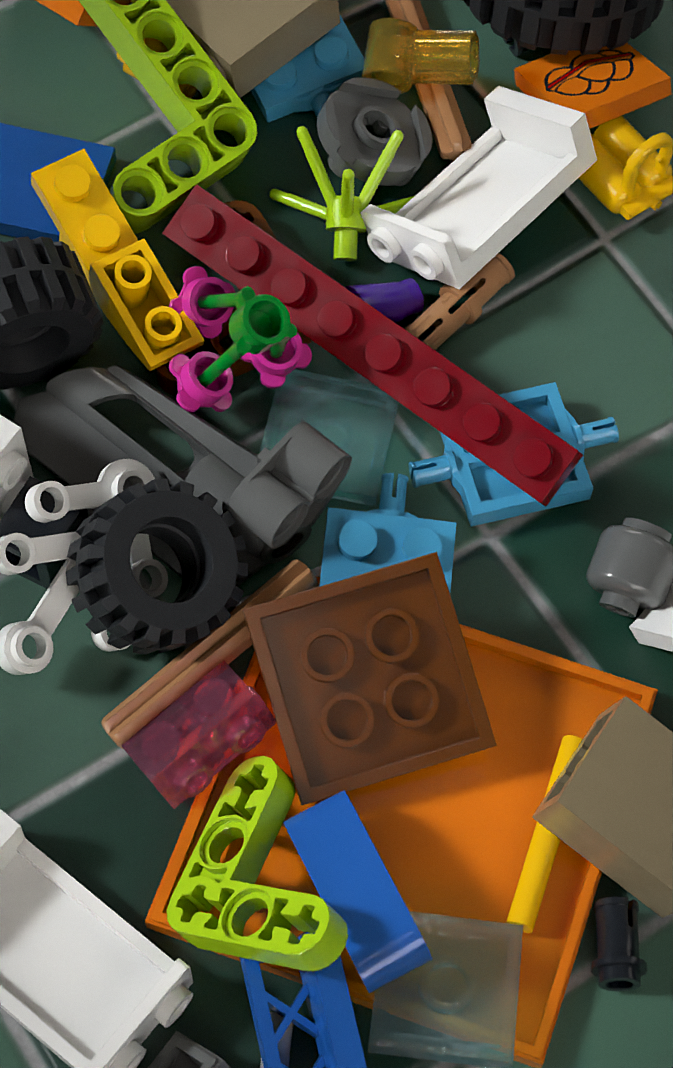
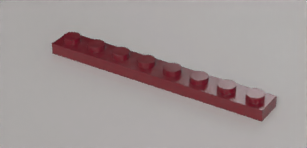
[162,184,583,507]

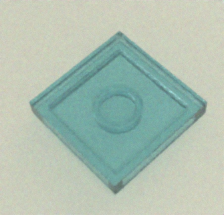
[259,369,400,507]
[368,911,523,1068]

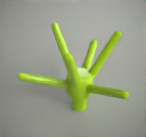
[269,126,416,261]

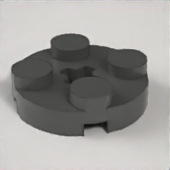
[317,78,432,186]

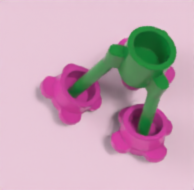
[169,266,312,412]

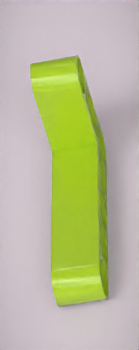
[78,0,257,234]

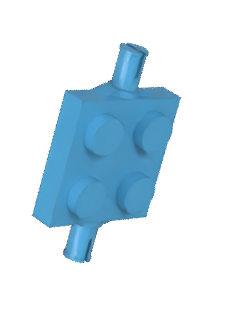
[251,16,370,123]
[408,382,619,527]
[319,473,457,592]

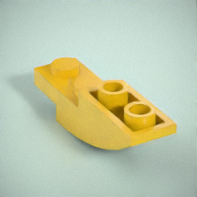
[31,149,205,371]

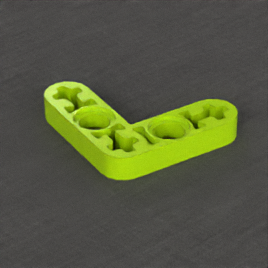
[167,756,348,971]

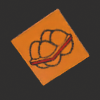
[514,43,671,129]

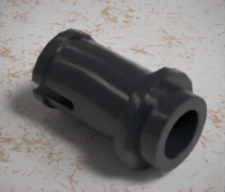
[591,897,647,992]

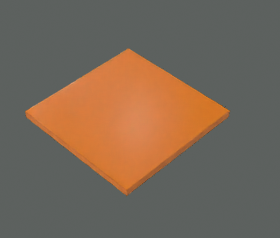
[145,576,658,1068]

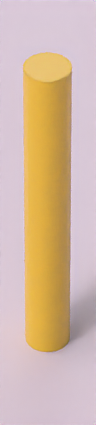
[506,735,583,933]

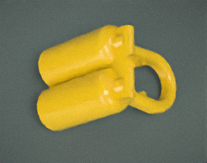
[578,116,673,220]

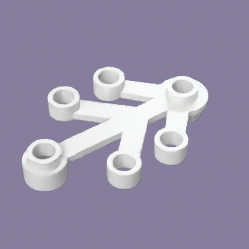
[0,459,168,675]

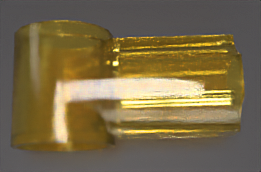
[362,18,480,94]

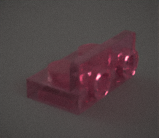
[121,661,276,809]

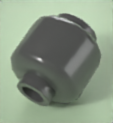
[586,518,673,618]

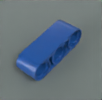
[283,790,433,993]

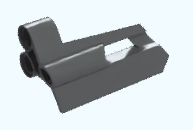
[13,365,352,587]

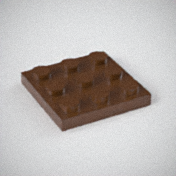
[243,552,497,805]

